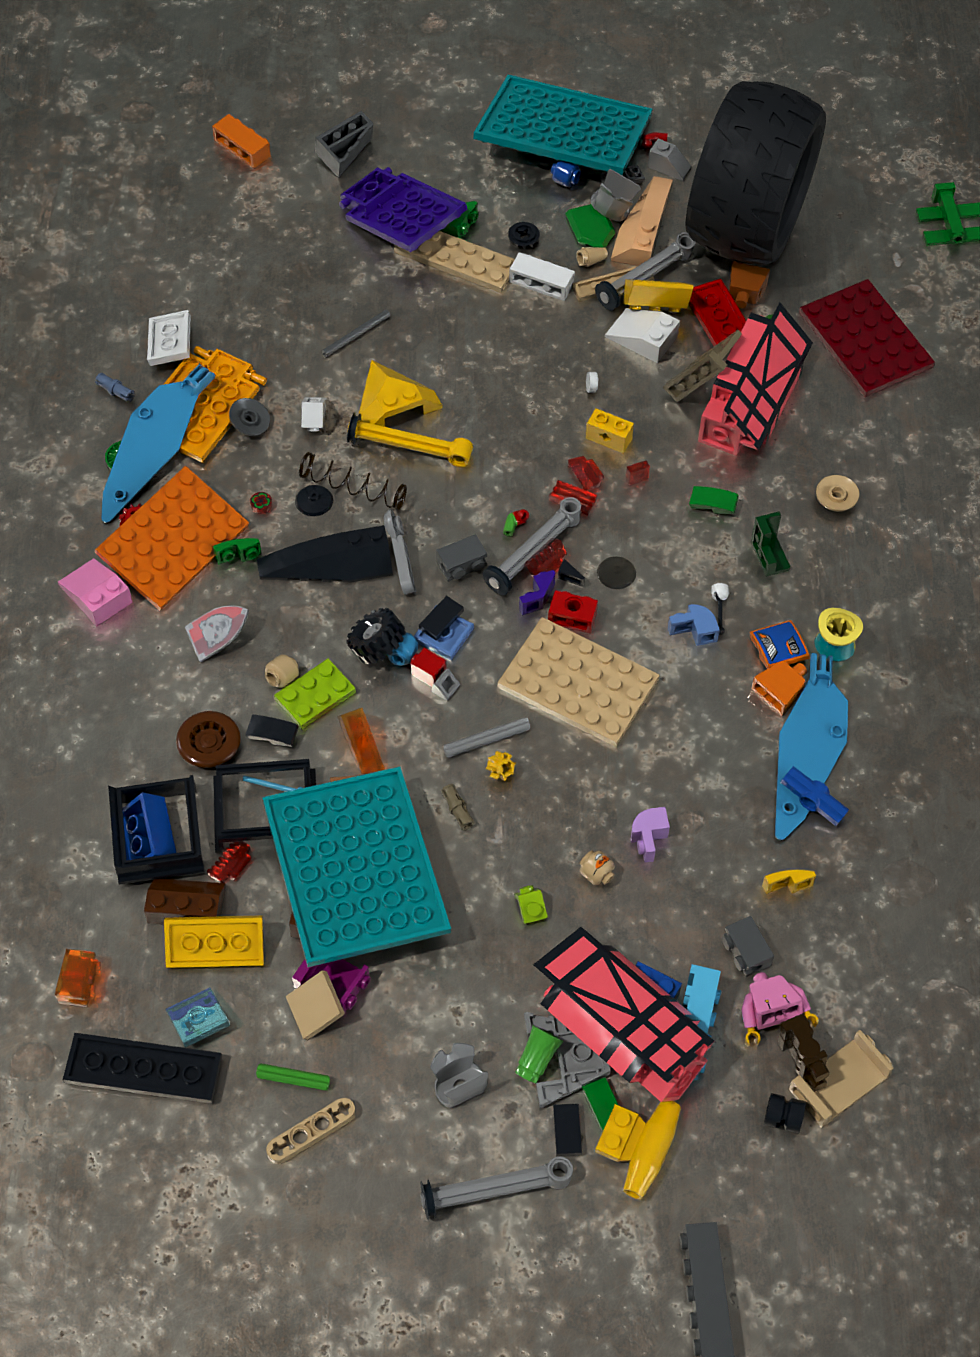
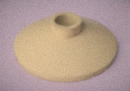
[816,475,859,511]

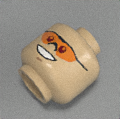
[579,850,615,886]

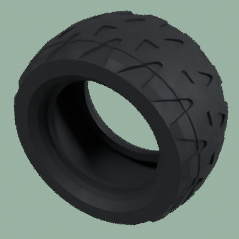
[685,81,826,265]

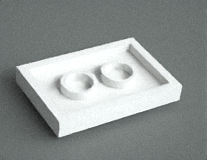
[147,310,191,366]

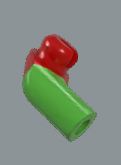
[503,509,529,536]

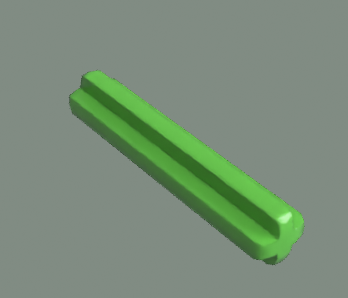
[256,1063,330,1090]

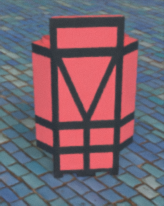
[698,302,813,456]
[533,927,714,1102]

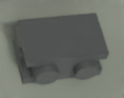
[436,534,487,581]
[722,916,774,977]

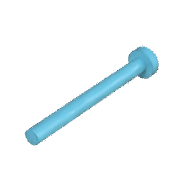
[243,775,303,792]

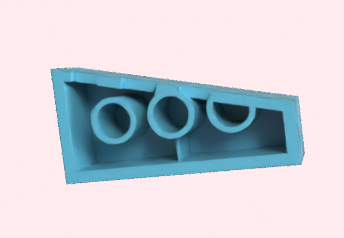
[682,964,721,1080]

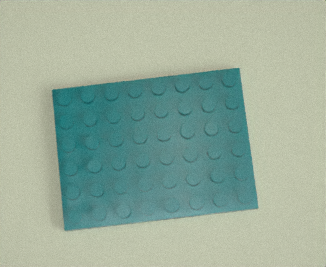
[473,74,653,175]
[262,767,451,967]

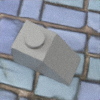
[648,138,691,181]

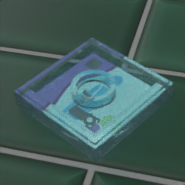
[165,987,230,1048]

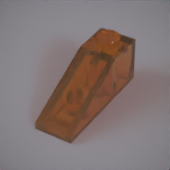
[337,708,385,775]

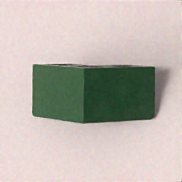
[751,511,790,577]

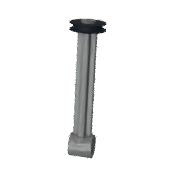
[595,232,696,310]
[483,497,581,595]
[420,1156,573,1220]

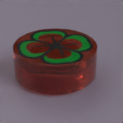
[250,492,272,514]

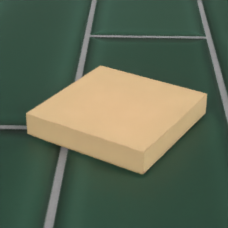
[286,971,345,1040]

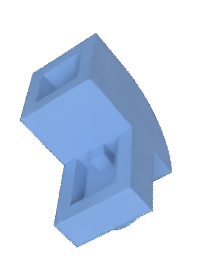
[668,604,720,646]

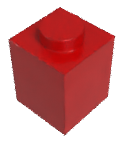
[410,648,446,687]

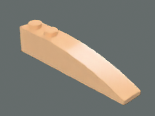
[611,176,673,266]

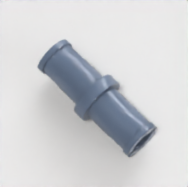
[95,373,135,403]

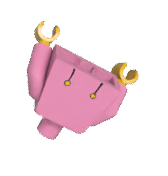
[741,972,819,1047]

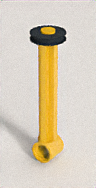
[347,412,473,468]

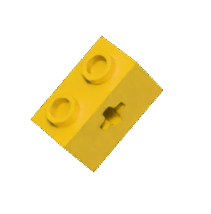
[585,408,634,454]

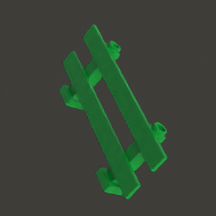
[916,182,980,246]

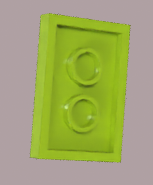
[274,658,356,730]

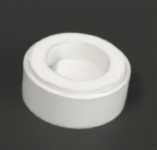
[586,372,598,393]

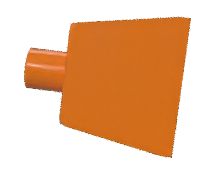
[751,661,807,716]

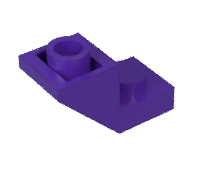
[519,570,556,616]

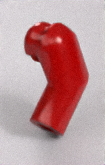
[641,132,668,148]

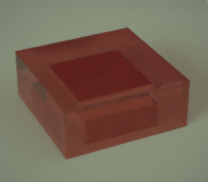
[626,460,650,485]

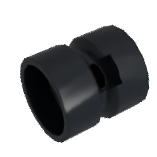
[764,1093,806,1134]

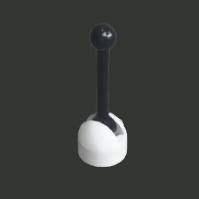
[711,583,729,635]

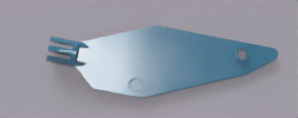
[101,363,216,523]
[775,653,848,840]

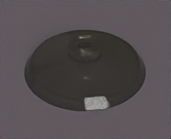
[597,556,636,589]

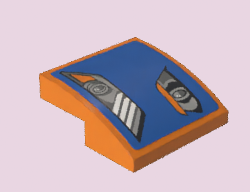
[750,620,810,669]

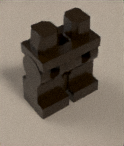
[778,1013,830,1092]

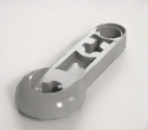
[384,509,416,595]

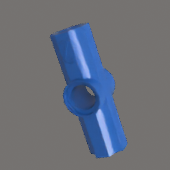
[780,766,849,826]

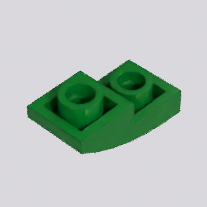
[689,486,739,514]
[213,538,262,565]

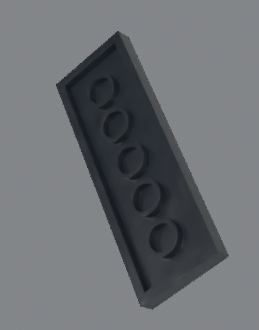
[63,1033,222,1104]

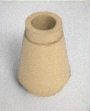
[577,247,608,267]

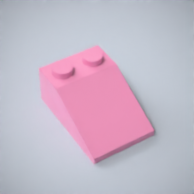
[58,558,133,627]

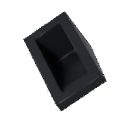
[558,559,585,587]

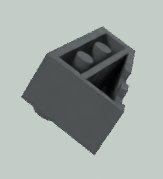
[315,111,373,178]

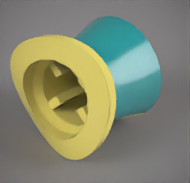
[814,608,863,661]

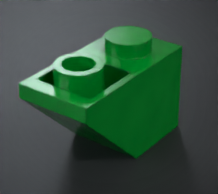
[440,201,479,238]

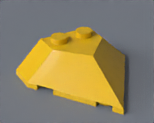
[358,360,443,427]

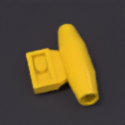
[595,1101,681,1200]

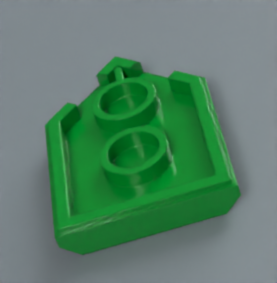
[565,204,616,248]

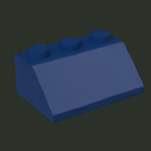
[123,792,176,860]

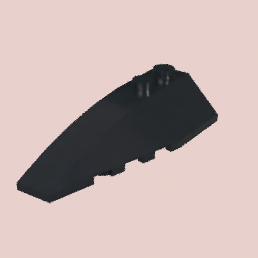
[256,525,393,583]

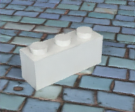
[509,252,575,301]

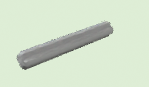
[443,717,530,758]

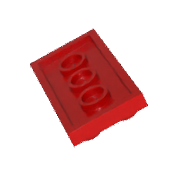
[689,279,746,350]

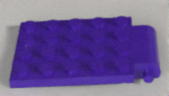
[339,167,468,252]

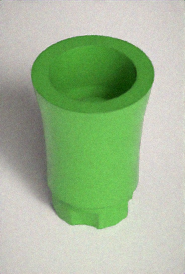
[515,1025,564,1084]

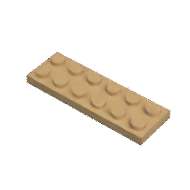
[394,231,515,293]

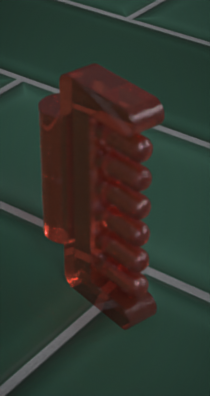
[568,456,604,491]
[525,539,567,577]
[207,841,252,883]

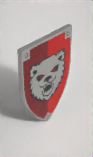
[185,606,249,662]

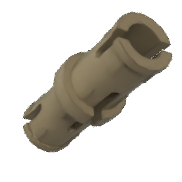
[441,784,475,830]

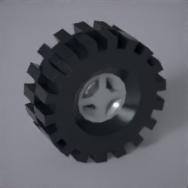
[346,608,406,664]

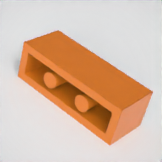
[212,114,271,169]

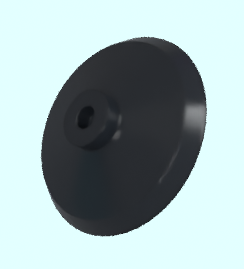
[295,485,333,516]

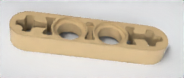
[266,1098,355,1164]

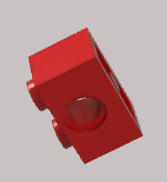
[548,590,598,634]

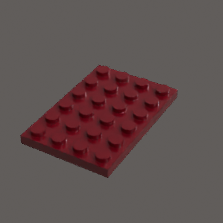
[799,279,935,397]

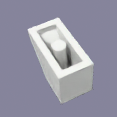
[302,397,326,431]

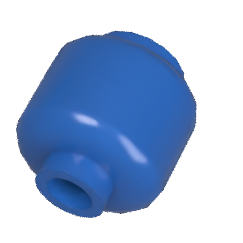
[551,160,581,188]

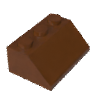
[144,878,226,925]

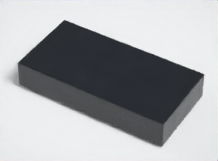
[419,595,464,641]
[553,1104,582,1157]

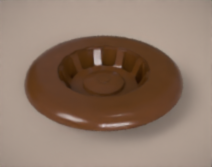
[176,711,241,768]

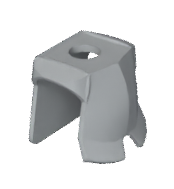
[591,169,641,222]
[430,1043,489,1108]

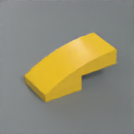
[762,870,816,894]

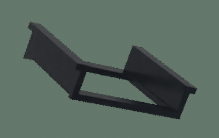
[213,759,316,853]
[108,775,205,885]

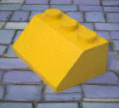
[623,279,693,312]

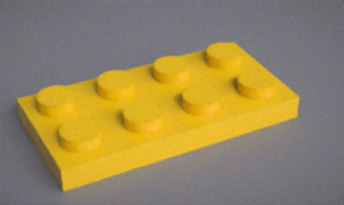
[164,915,264,968]

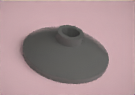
[229,398,270,436]

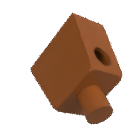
[729,261,770,309]

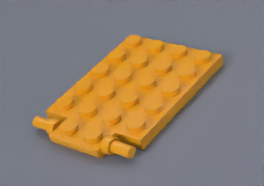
[163,346,267,463]

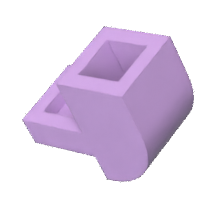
[631,807,670,863]

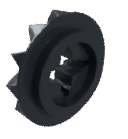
[508,222,540,249]

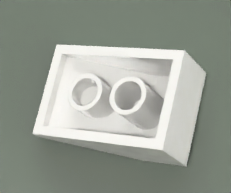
[605,308,680,363]

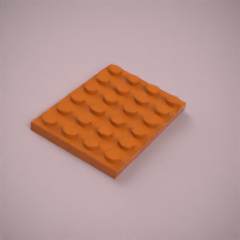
[95,466,249,611]

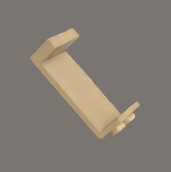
[789,1030,893,1128]

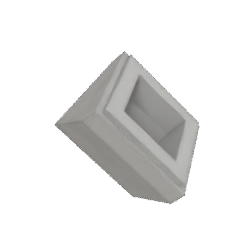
[431,668,460,700]

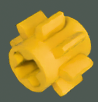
[486,751,516,781]

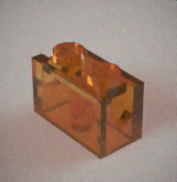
[55,949,101,1007]

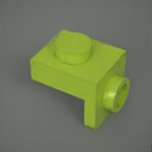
[514,885,548,924]

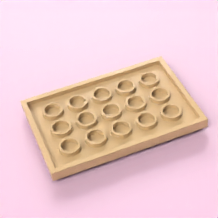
[497,617,660,747]

